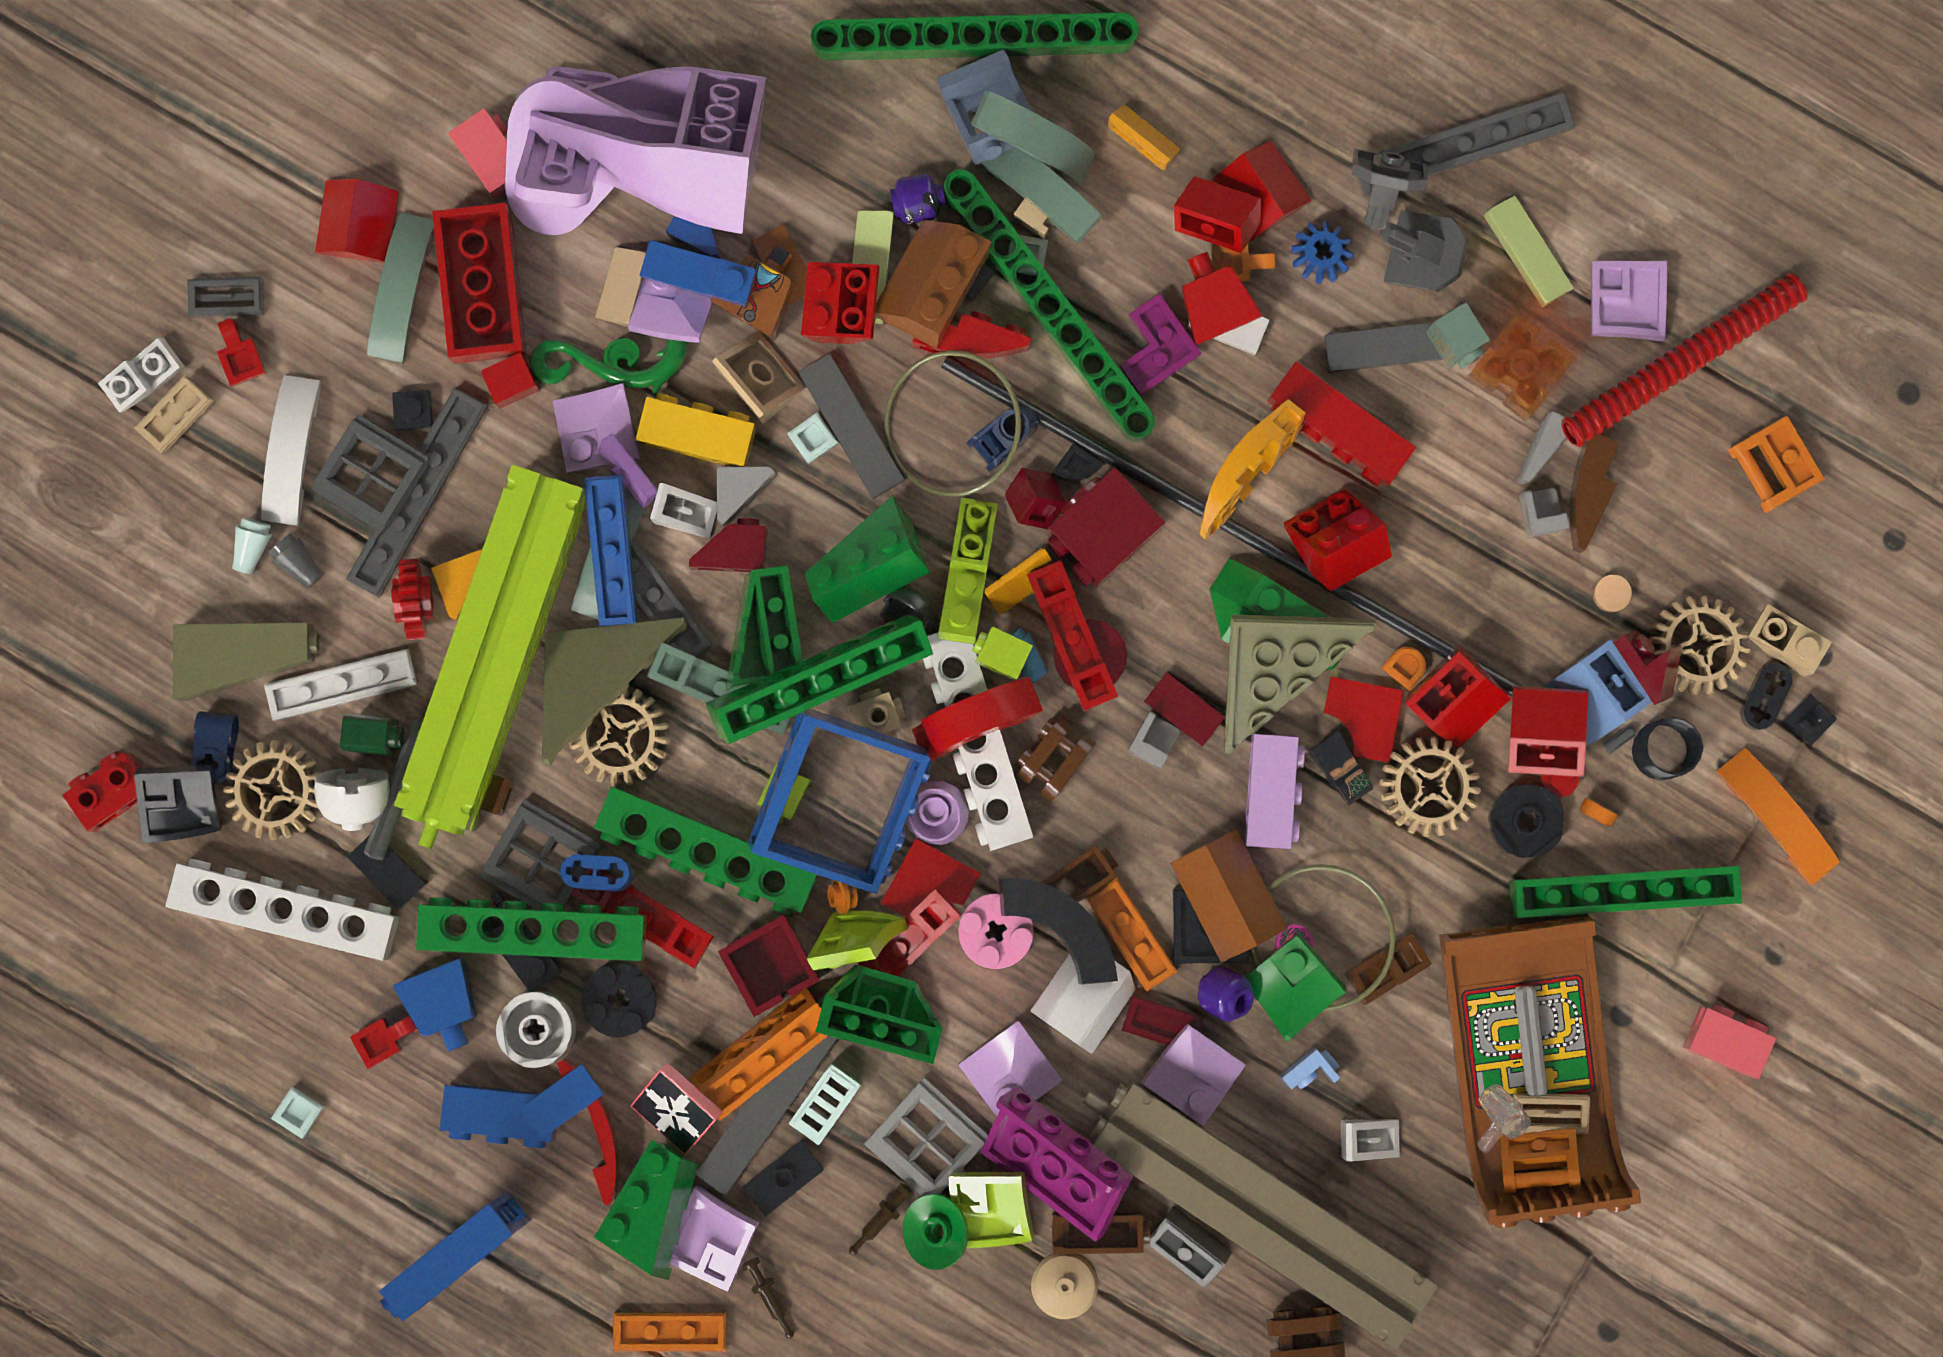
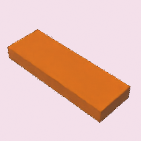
[1086,878,1178,992]
[613,1312,727,1351]

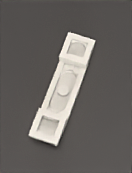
[261,375,322,526]

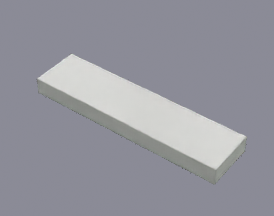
[264,649,418,721]

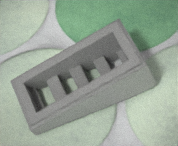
[1516,411,1566,485]

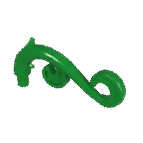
[530,338,688,394]

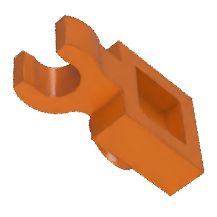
[1211,244,1275,282]

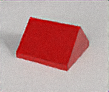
[1210,141,1311,242]
[315,178,399,263]

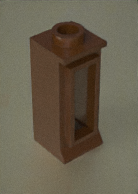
[1041,845,1118,926]
[1052,1212,1150,1255]

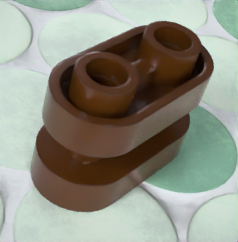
[1015,716,1096,802]
[1266,1305,1346,1357]

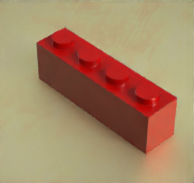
[1267,361,1416,487]

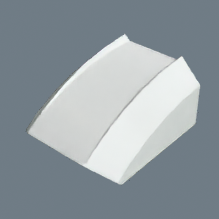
[1030,954,1135,1054]

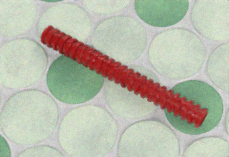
[1561,273,1808,447]

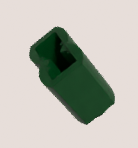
[340,714,404,756]

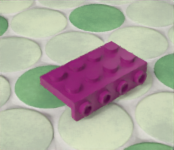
[981,1086,1133,1242]

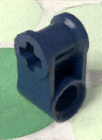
[966,406,1038,472]
[191,711,239,784]

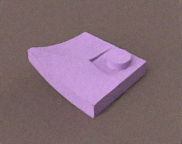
[1591,261,1667,341]
[628,278,713,342]
[553,384,640,474]
[958,1021,1062,1117]
[1141,1024,1246,1126]
[670,1185,759,1292]

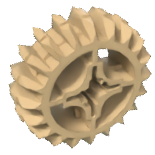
[1649,595,1750,696]
[570,688,670,786]
[1379,736,1481,837]
[224,740,322,840]

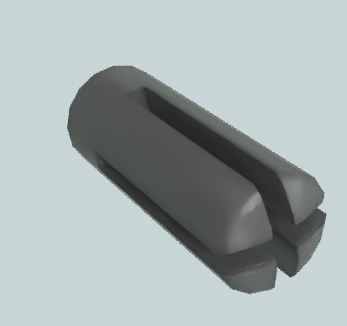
[1602,726,1636,754]

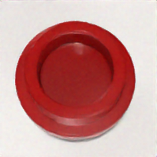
[1541,774,1579,797]

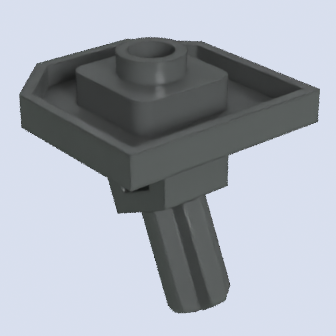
[1352,148,1428,231]
[1379,210,1469,292]

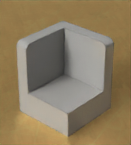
[1518,488,1569,538]
[1127,712,1180,769]

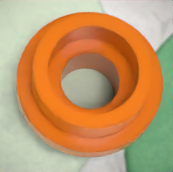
[828,880,858,914]

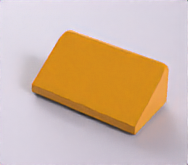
[1108,105,1180,170]
[984,548,1053,615]

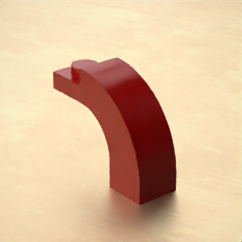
[911,677,1043,762]

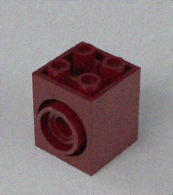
[1047,467,1165,589]

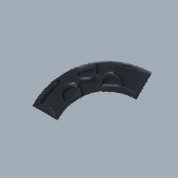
[998,878,1118,985]

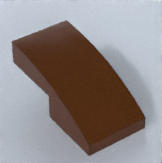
[1344,933,1432,1005]

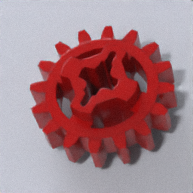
[391,558,434,640]

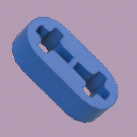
[560,854,633,892]

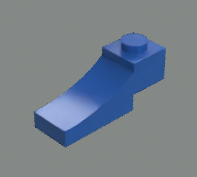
[639,240,757,307]

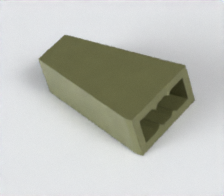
[173,623,320,701]

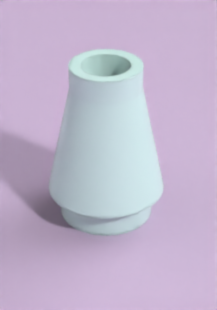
[232,517,272,574]

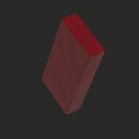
[1144,672,1225,747]
[1121,995,1204,1045]

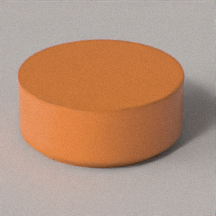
[1579,797,1618,827]

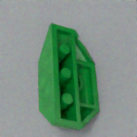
[1209,558,1339,671]
[815,965,943,1064]

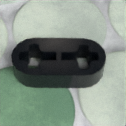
[1740,663,1793,730]

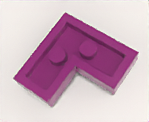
[1119,293,1202,397]

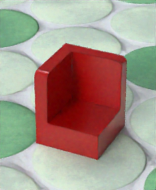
[481,352,540,409]

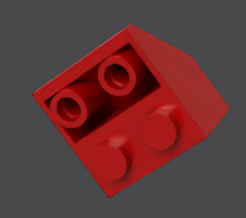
[801,262,880,344]
[1283,489,1392,591]
[1405,645,1512,749]
[1508,686,1588,777]

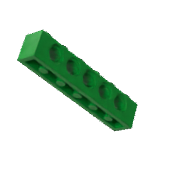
[705,614,934,744]
[594,787,818,917]
[1508,866,1742,918]
[416,897,647,961]

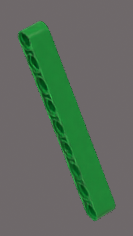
[810,12,1139,61]
[944,169,1155,443]

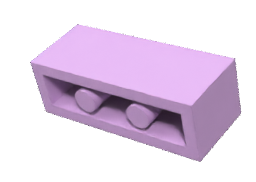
[1244,734,1305,849]

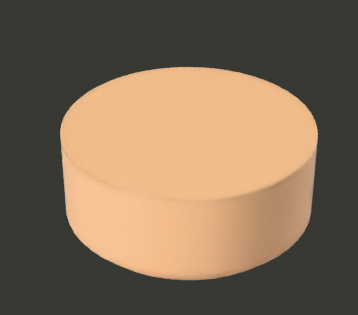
[1593,575,1632,612]

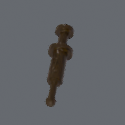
[849,1183,915,1255]
[742,1257,794,1338]

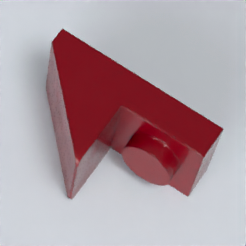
[1613,630,1681,705]

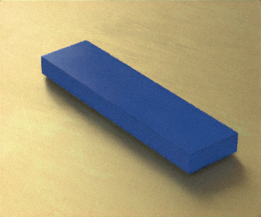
[584,474,638,626]

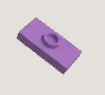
[598,433,657,508]

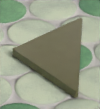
[1224,615,1376,754]
[542,617,687,765]

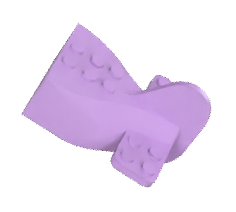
[505,67,766,235]

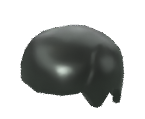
[880,586,935,635]

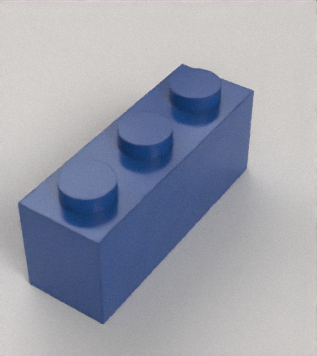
[439,1084,557,1148]

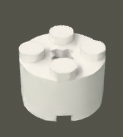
[496,991,576,1068]

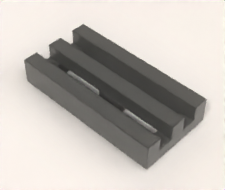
[187,277,264,318]

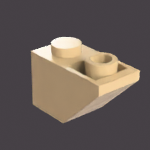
[1748,604,1832,677]

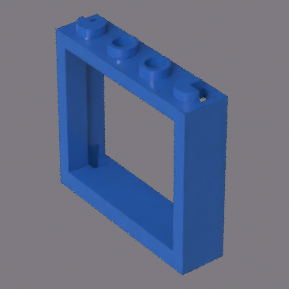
[748,709,932,894]
[379,1192,531,1322]

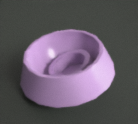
[906,781,969,845]

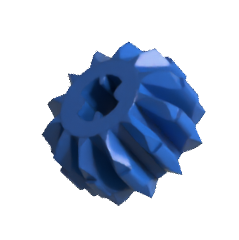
[1290,221,1354,284]

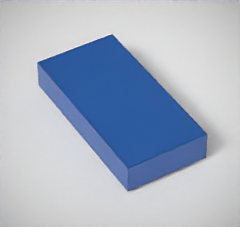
[520,1064,604,1139]

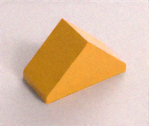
[431,550,482,621]

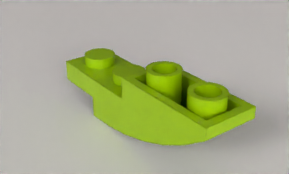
[938,498,998,645]

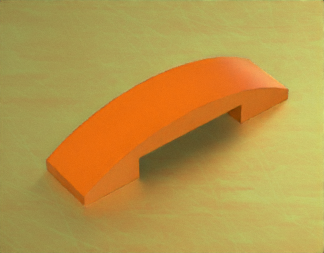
[1715,748,1840,886]

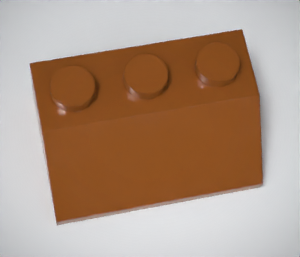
[875,220,991,349]

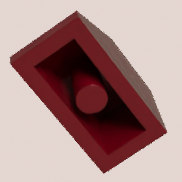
[689,518,768,573]

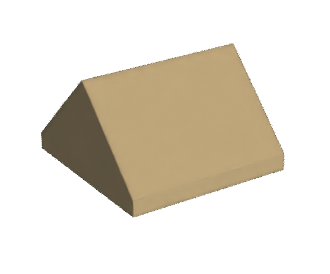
[712,332,806,424]

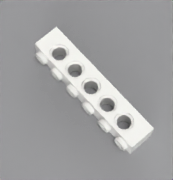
[923,633,1033,851]
[165,858,399,961]

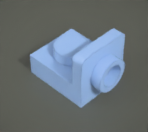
[1279,1047,1340,1090]

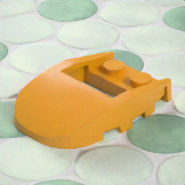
[1199,399,1306,540]

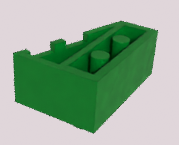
[804,496,930,623]
[725,565,803,691]
[594,1139,698,1280]

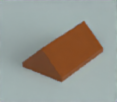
[1170,829,1288,963]

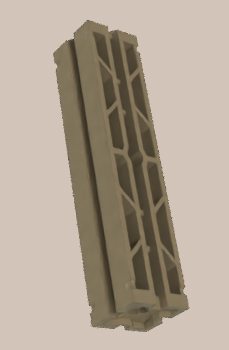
[1082,1080,1438,1350]

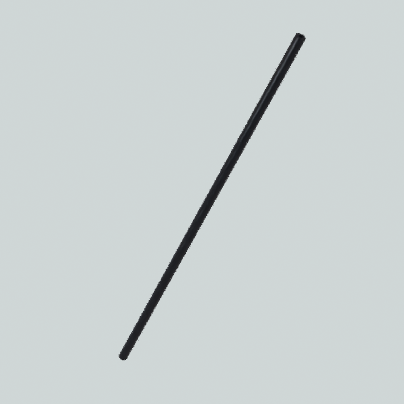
[941,356,1523,697]

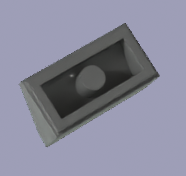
[1148,1207,1231,1288]

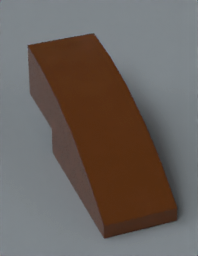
[1569,434,1620,553]

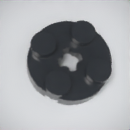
[1488,784,1565,858]
[581,963,657,1038]

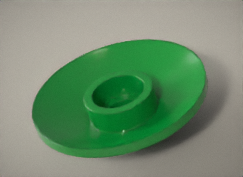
[902,1194,968,1270]

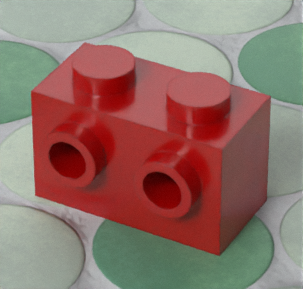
[1174,176,1261,253]
[62,751,142,832]

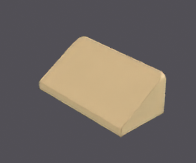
[595,247,646,327]

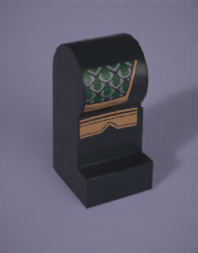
[1307,731,1374,806]

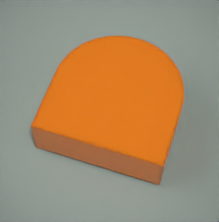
[1380,647,1426,692]

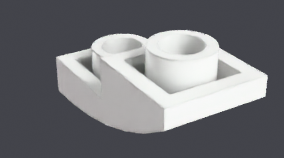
[98,338,185,413]

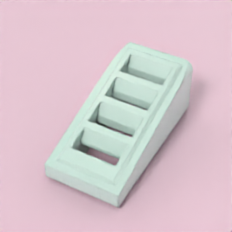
[789,1063,862,1145]

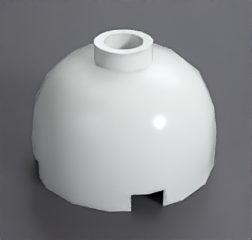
[314,768,390,831]

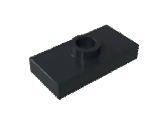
[742,1140,825,1217]

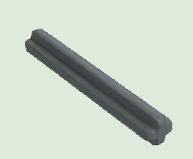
[364,718,423,860]

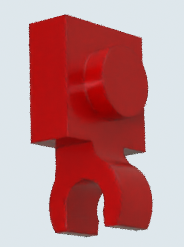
[216,318,267,387]
[350,1016,418,1069]

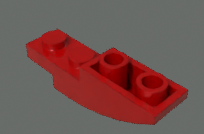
[912,311,1032,359]

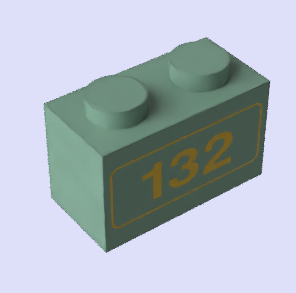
[1425,302,1490,370]

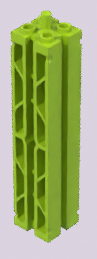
[394,464,587,849]

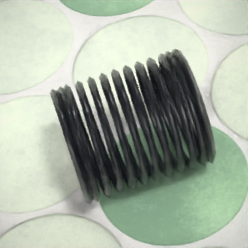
[1632,717,1704,781]

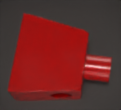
[1181,252,1262,345]

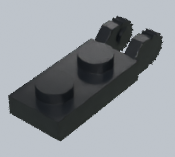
[486,890,562,992]

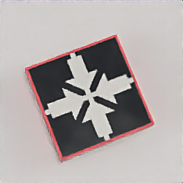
[630,1062,723,1156]

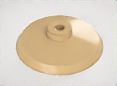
[1031,1254,1098,1319]

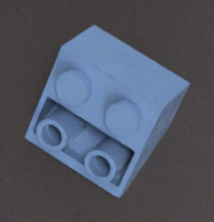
[1544,639,1652,745]

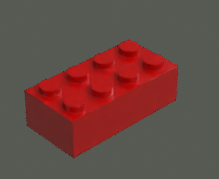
[432,203,527,364]

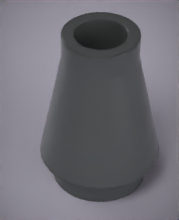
[268,533,322,588]

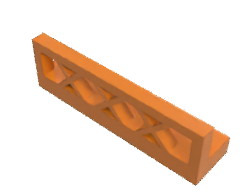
[689,988,827,1121]

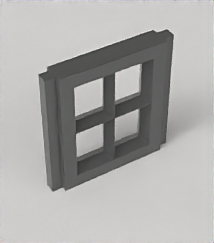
[311,414,430,534]
[479,799,601,909]

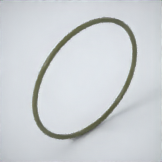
[884,350,1021,497]
[1250,864,1395,1011]

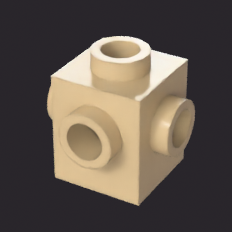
[847,688,906,743]

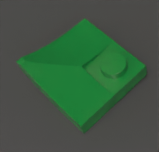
[1244,932,1347,1042]

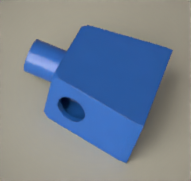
[393,958,477,1052]

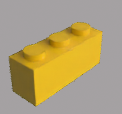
[635,393,756,467]

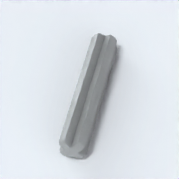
[1515,985,1548,1096]

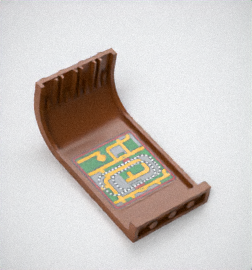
[1439,914,1641,1228]

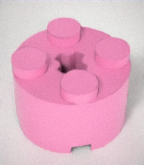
[958,894,1033,969]

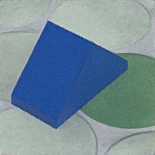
[666,216,720,259]

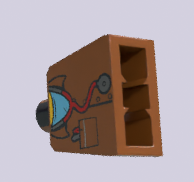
[710,245,796,340]

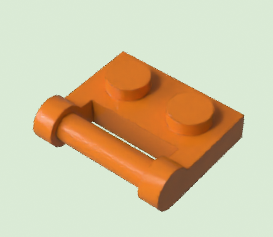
[1728,416,1825,513]
[1500,1128,1581,1194]

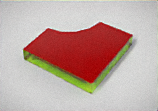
[1323,676,1403,764]
[880,838,981,917]

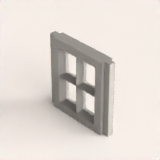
[864,1078,988,1197]

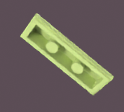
[1483,196,1574,308]
[852,211,894,324]

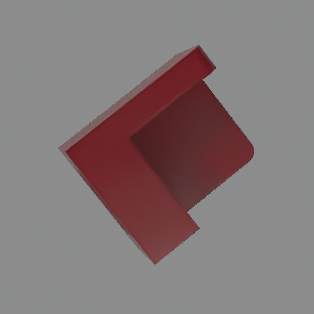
[1005,467,1066,530]

